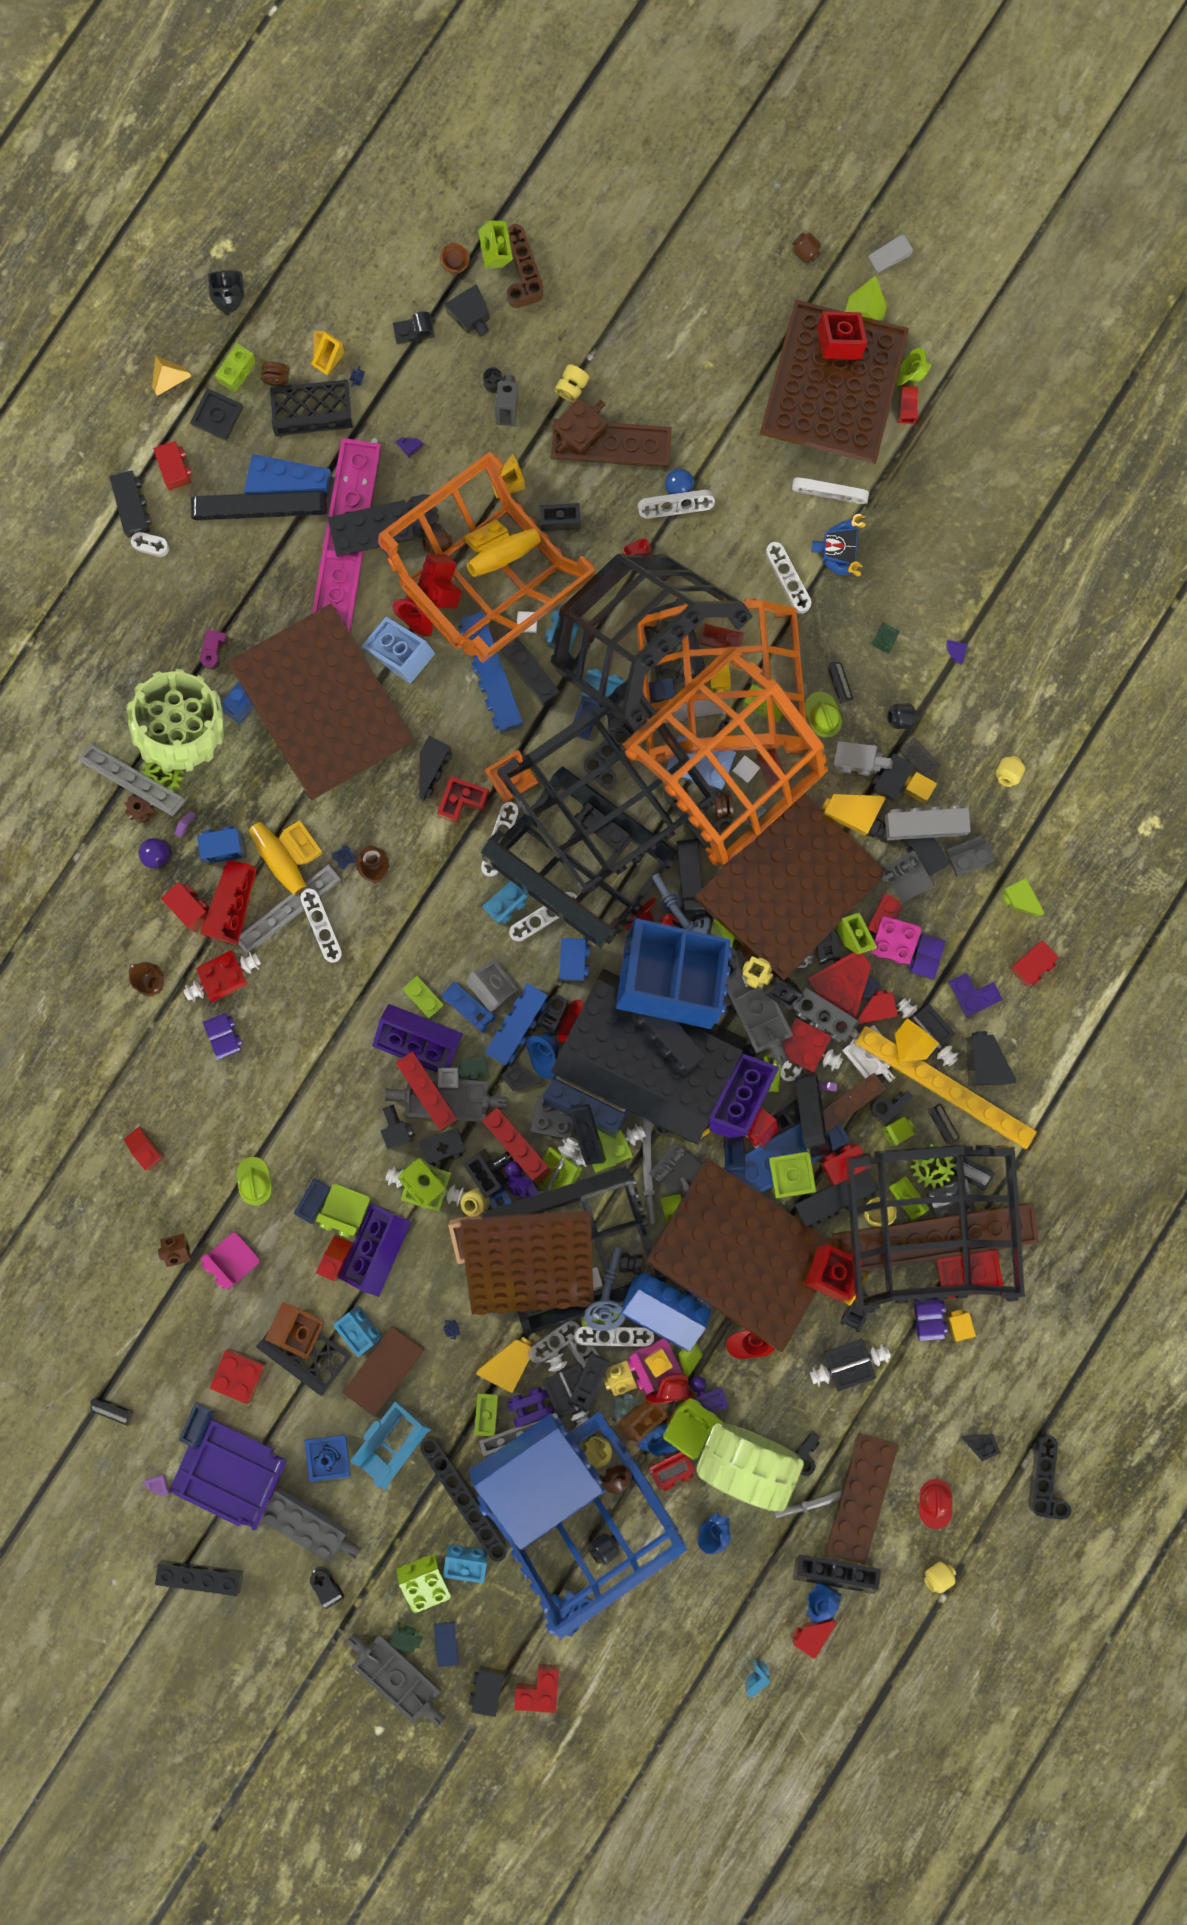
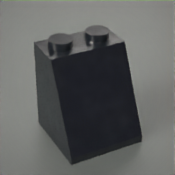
[966,1031,1016,1086]

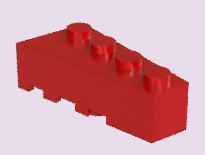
[200,860,257,945]

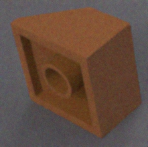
[265,1302,325,1359]

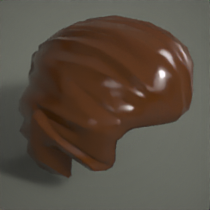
[356,845,390,884]
[129,961,164,997]

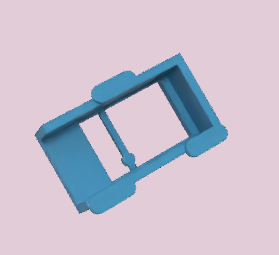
[350,1401,431,1490]

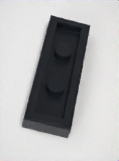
[569,1104,606,1165]

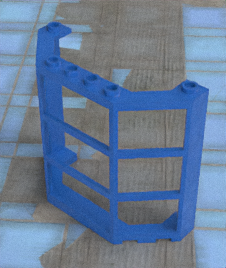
[477,1411,688,1639]

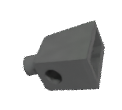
[495,374,519,426]

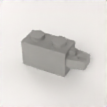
[834,741,893,776]

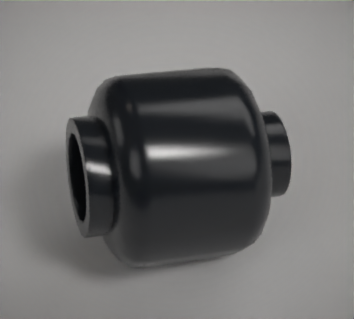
[887,703,918,729]
[589,1533,620,1565]

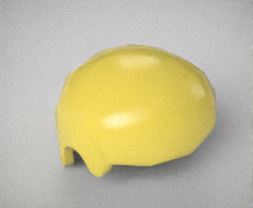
[864,1197,897,1227]
[584,1436,612,1469]

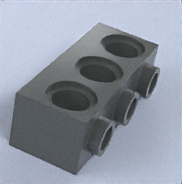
[793,988,860,1042]

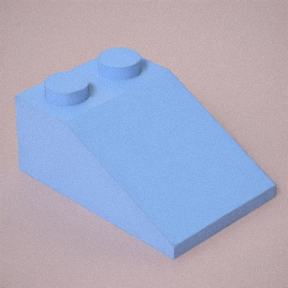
[361,617,435,684]
[666,736,736,793]

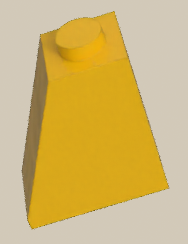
[822,794,885,836]
[476,1337,533,1393]

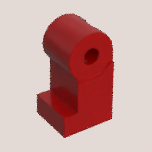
[897,385,918,424]

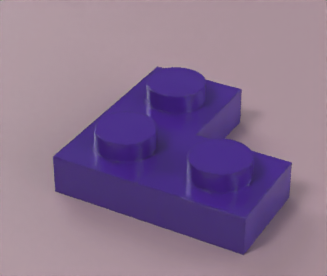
[948,973,1003,1018]

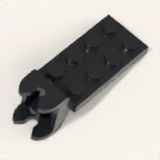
[327,494,442,557]

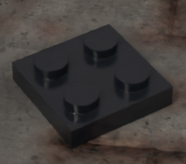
[190,388,244,441]

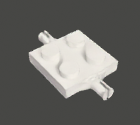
[842,1025,896,1082]

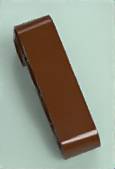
[507,224,544,308]

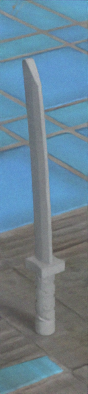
[643,1119,657,1224]
[774,1490,842,1518]

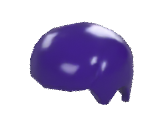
[138,838,172,869]

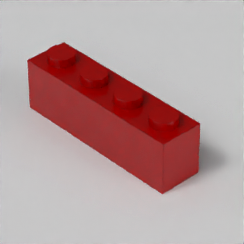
[395,1051,458,1131]
[482,1108,553,1185]

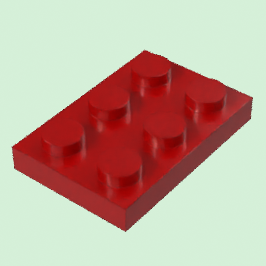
[936,1250,1003,1299]

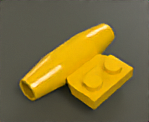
[464,519,541,577]
[249,820,322,895]

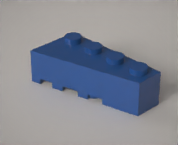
[244,454,332,495]
[485,983,548,1066]

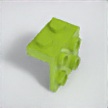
[316,1184,370,1238]
[663,1398,723,1460]
[396,1553,451,1613]

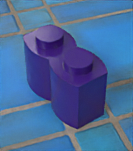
[907,934,946,980]
[203,1013,243,1060]
[914,1297,947,1341]

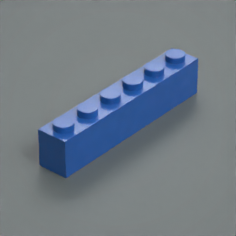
[458,611,523,734]

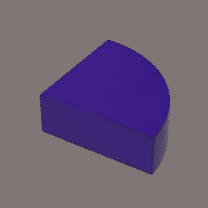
[396,437,424,458]
[946,640,967,665]

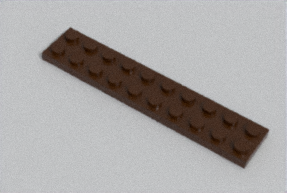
[832,1202,1039,1271]

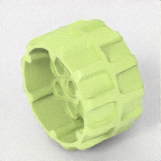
[127,669,224,772]
[697,1423,803,1512]

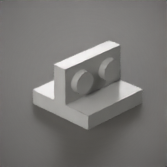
[466,959,519,1013]

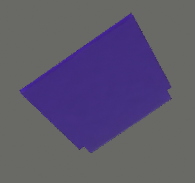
[169,1418,287,1530]

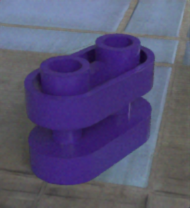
[507,1387,554,1427]

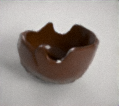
[599,1465,632,1494]

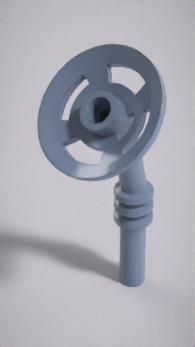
[652,873,711,934]
[584,1247,625,1331]

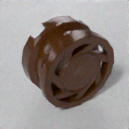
[260,361,290,387]
[714,790,733,819]

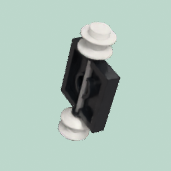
[896,998,959,1067]
[810,1339,891,1391]
[542,1352,596,1428]

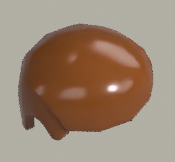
[440,243,470,274]

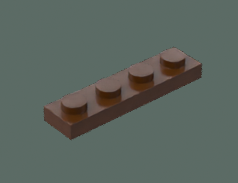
[823,1073,886,1132]

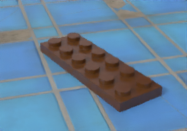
[551,418,672,468]
[825,1433,899,1565]

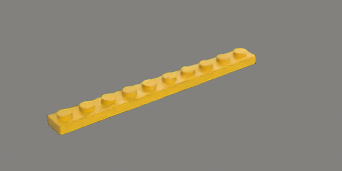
[854,1026,1037,1149]

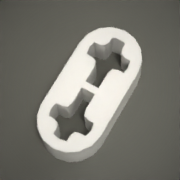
[131,532,169,557]

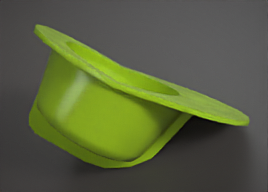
[895,348,931,386]
[805,692,842,738]
[237,1157,271,1205]

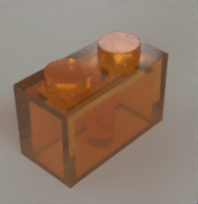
[616,1398,668,1442]

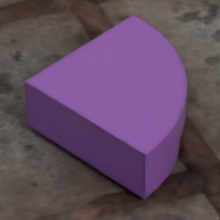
[175,811,196,837]
[819,1081,837,1092]
[144,1474,170,1496]

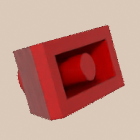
[857,990,898,1025]
[123,1126,165,1170]
[316,1235,353,1281]
[791,1617,837,1659]

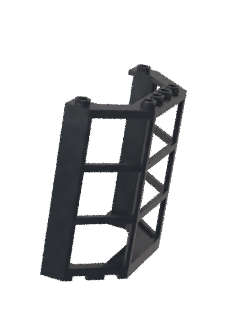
[550,554,753,730]
[497,680,717,893]
[481,766,678,948]
[845,1145,1025,1313]
[480,1166,666,1336]

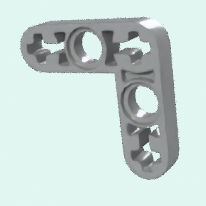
[528,1321,599,1369]

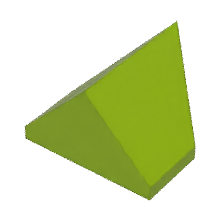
[845,275,887,321]

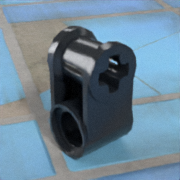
[536,995,569,1035]
[840,1292,869,1333]
[310,1567,344,1609]

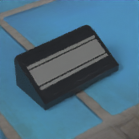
[827,662,853,704]
[928,1103,960,1145]
[950,1156,995,1191]
[90,1397,134,1426]

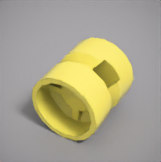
[554,364,590,403]

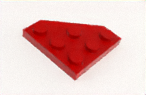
[808,952,871,1030]

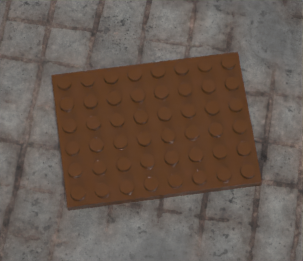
[759,299,909,464]
[227,603,414,801]
[694,793,886,981]
[645,1158,834,1352]
[460,1210,594,1315]

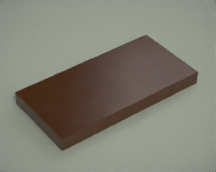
[342,1326,424,1417]

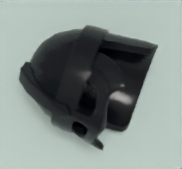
[208,270,244,315]

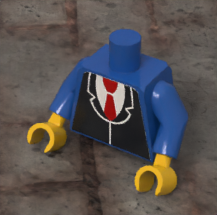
[811,514,866,577]

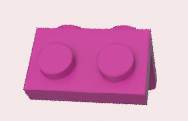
[871,916,921,965]
[200,1232,260,1290]
[627,1338,682,1394]

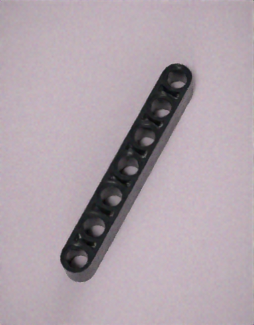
[190,491,327,520]
[420,1436,507,1562]

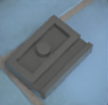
[945,835,995,877]

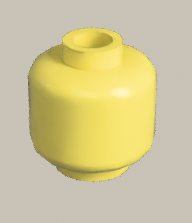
[996,756,1025,787]
[460,1188,490,1217]
[924,1562,956,1594]

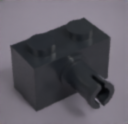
[380,1104,415,1150]
[463,1148,514,1198]

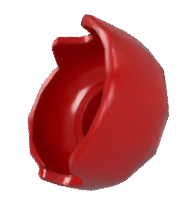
[622,538,652,555]

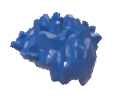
[637,1422,677,1457]
[697,1512,731,1554]
[806,1584,842,1623]

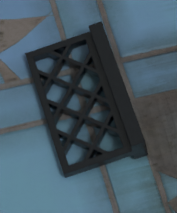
[270,379,353,436]
[644,599,706,685]
[256,1331,352,1397]

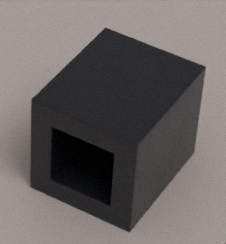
[772,1100,801,1134]

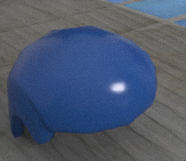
[665,469,695,495]

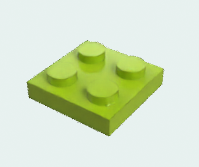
[769,1152,816,1198]

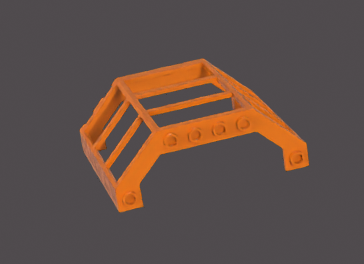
[378,452,595,663]
[637,598,809,763]
[622,647,828,867]

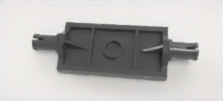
[725,950,793,1065]
[385,1078,508,1122]
[261,1487,362,1563]
[346,1632,446,1728]

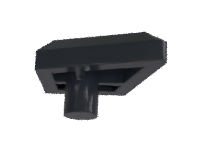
[501,1063,541,1091]
[961,1434,1001,1461]

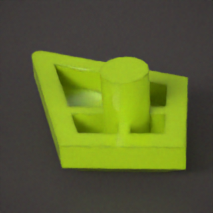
[679,1343,703,1378]

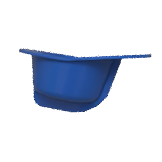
[526,1032,559,1079]

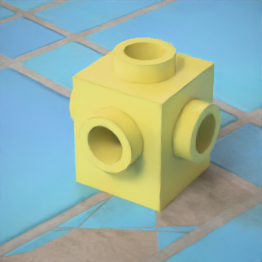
[742,956,773,988]
[603,1361,637,1397]

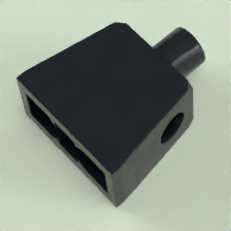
[445,284,490,336]

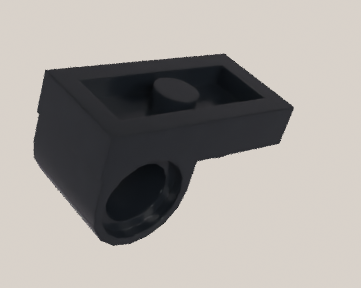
[393,311,435,344]
[762,976,804,1010]
[870,1091,914,1126]
[794,1431,820,1476]

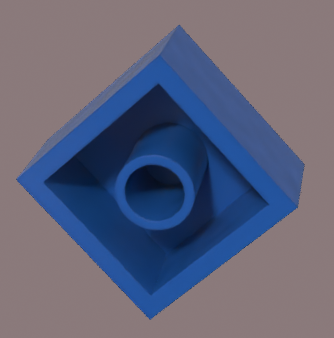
[197,826,247,864]
[559,938,590,983]

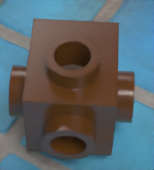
[124,794,156,824]
[158,1233,191,1267]

